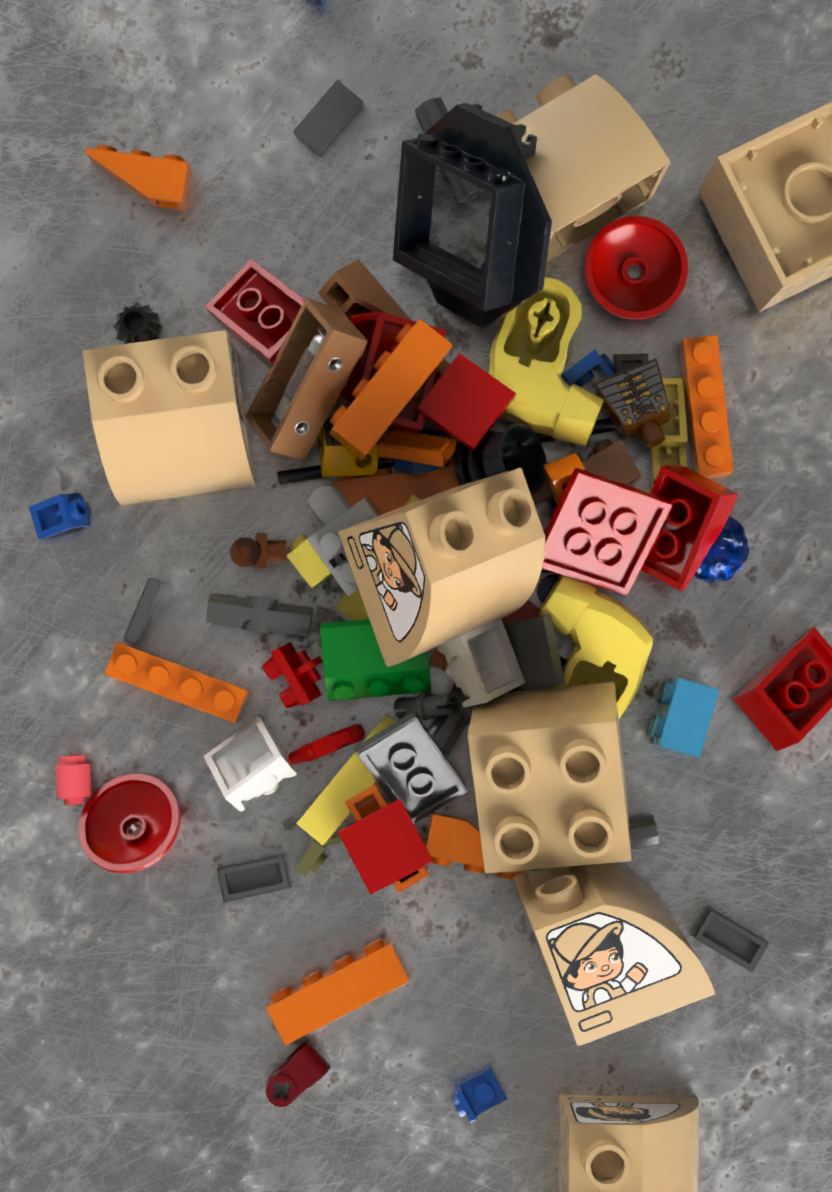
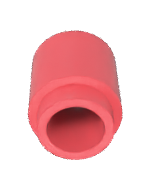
[55,755,92,805]

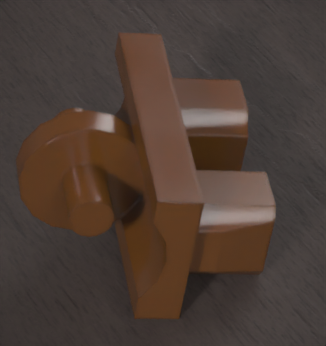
[230,533,286,571]

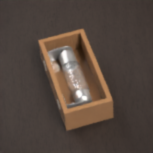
[245,297,368,461]

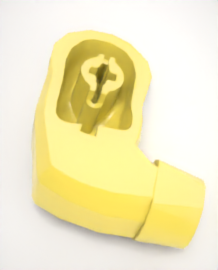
[489,277,604,447]
[537,575,653,719]

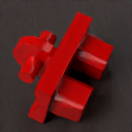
[262,642,323,708]

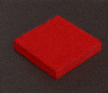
[417,353,516,451]
[338,798,433,895]

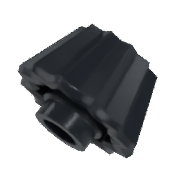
[113,302,161,344]

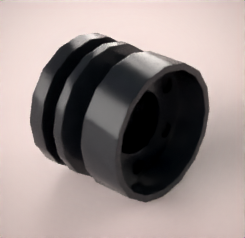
[454,423,547,495]

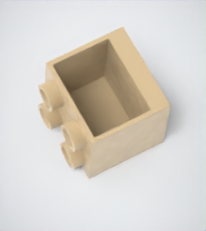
[698,101,832,312]
[468,682,632,874]

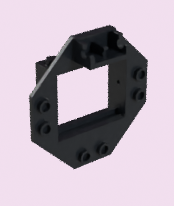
[393,103,552,329]

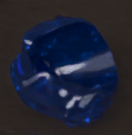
[694,516,750,583]

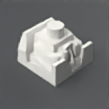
[437,619,526,707]
[203,715,297,812]

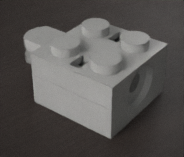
[307,485,381,596]

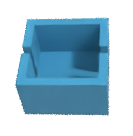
[647,678,719,758]

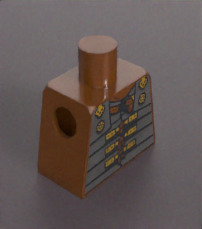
[595,358,670,448]

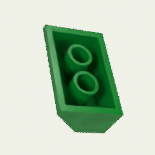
[320,619,431,701]

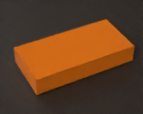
[377,428,456,467]

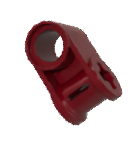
[266,1040,331,1107]

